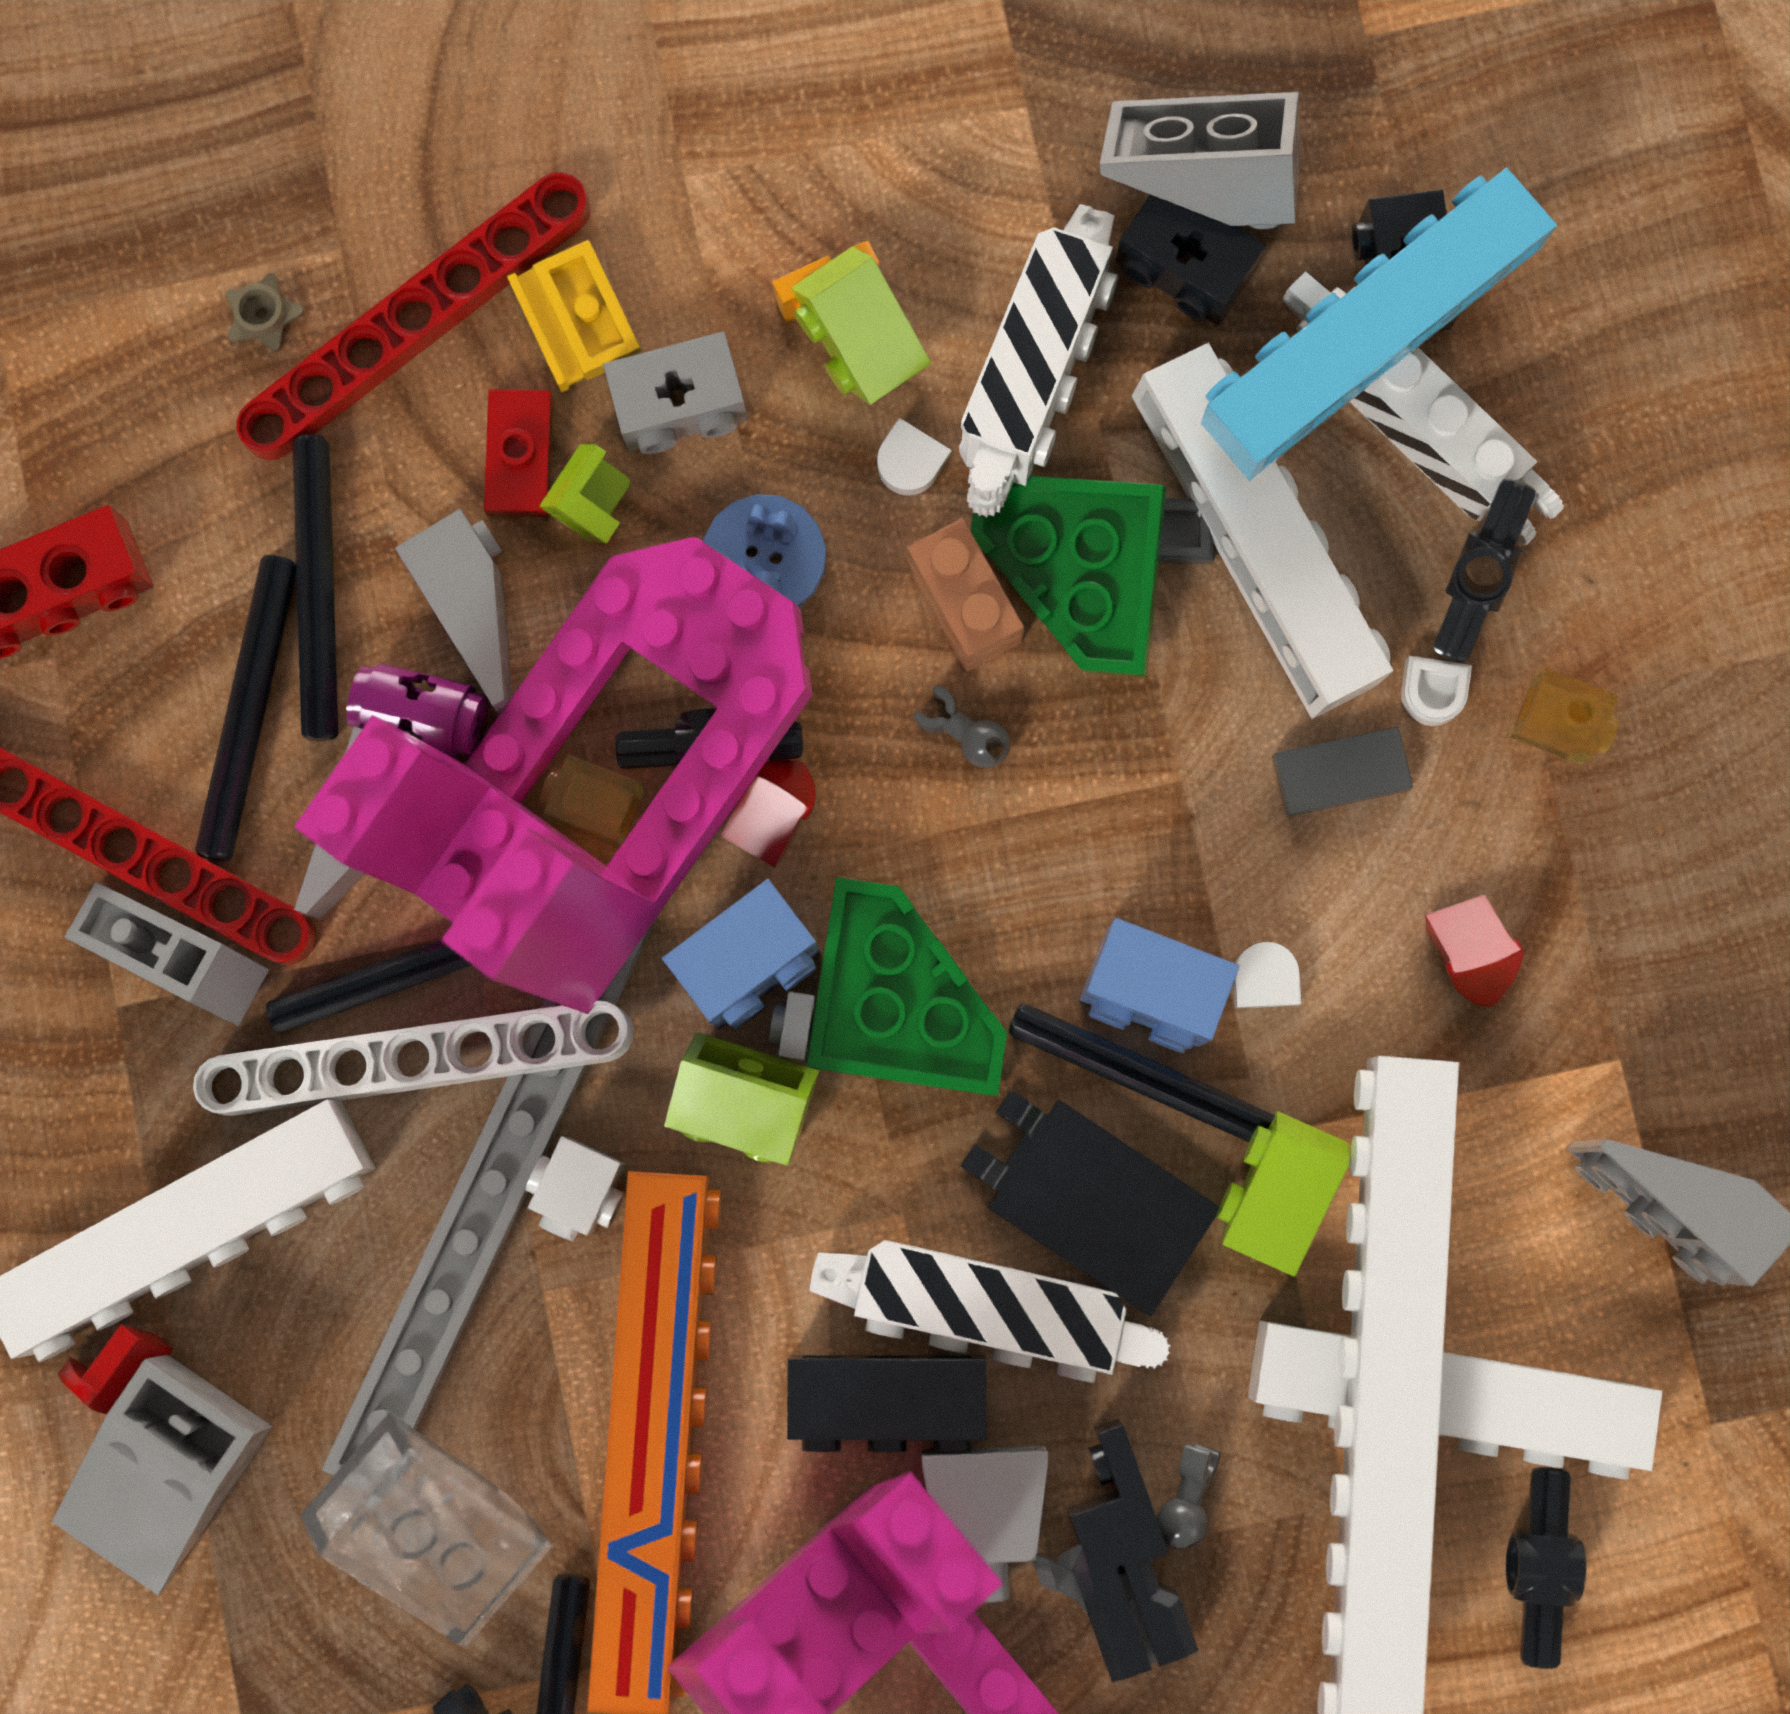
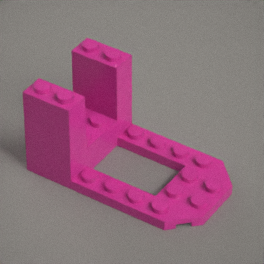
[294,536,813,1014]
[667,1473,1059,1714]

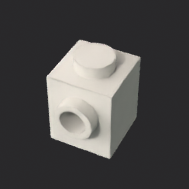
[526,1136,627,1242]

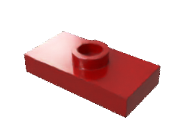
[484,389,553,517]

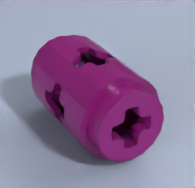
[346,663,489,759]

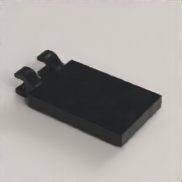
[960,1090,1220,1317]

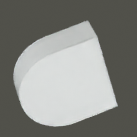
[877,418,952,496]
[1401,656,1472,726]
[1233,942,1301,1009]

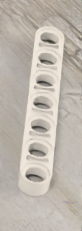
[193,1001,634,1116]

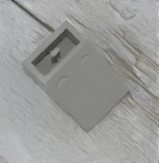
[1566,1139,1790,1287]
[52,1354,273,1596]

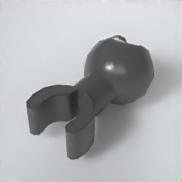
[914,686,1011,768]
[1157,1444,1221,1550]

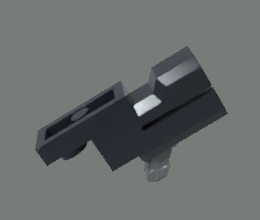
[1033,1419,1199,1682]

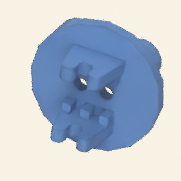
[703,494,826,609]

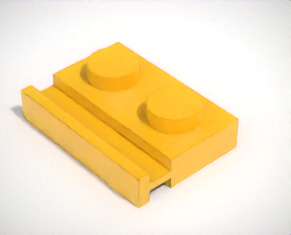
[507,239,642,393]

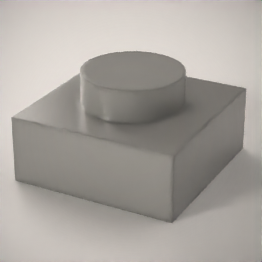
[769,992,817,1063]

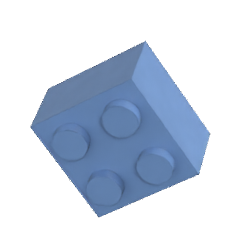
[662,879,821,1030]
[1079,917,1240,1053]

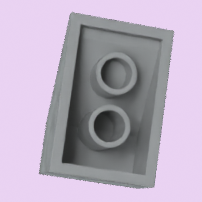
[1100,92,1301,229]

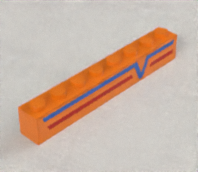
[587,1171,722,1714]

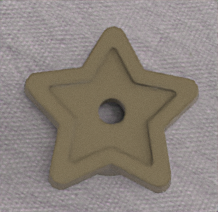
[225,273,303,352]

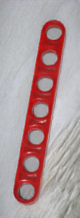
[236,172,590,460]
[0,747,317,965]

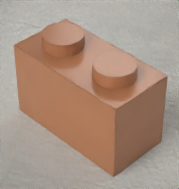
[907,517,1024,673]

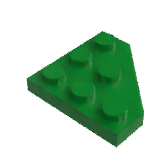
[971,476,1167,678]
[806,877,1007,1097]

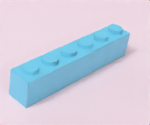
[1201,167,1557,481]

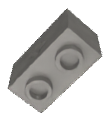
[603,331,748,454]

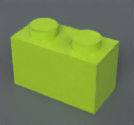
[791,246,932,405]
[664,1032,819,1166]
[1216,1111,1350,1277]

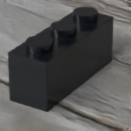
[787,1355,986,1453]

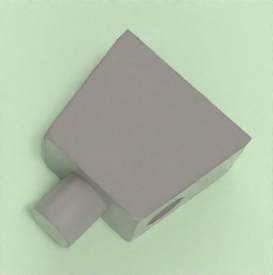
[921,1445,1048,1602]

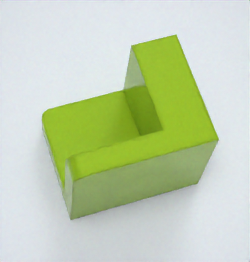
[539,444,631,544]

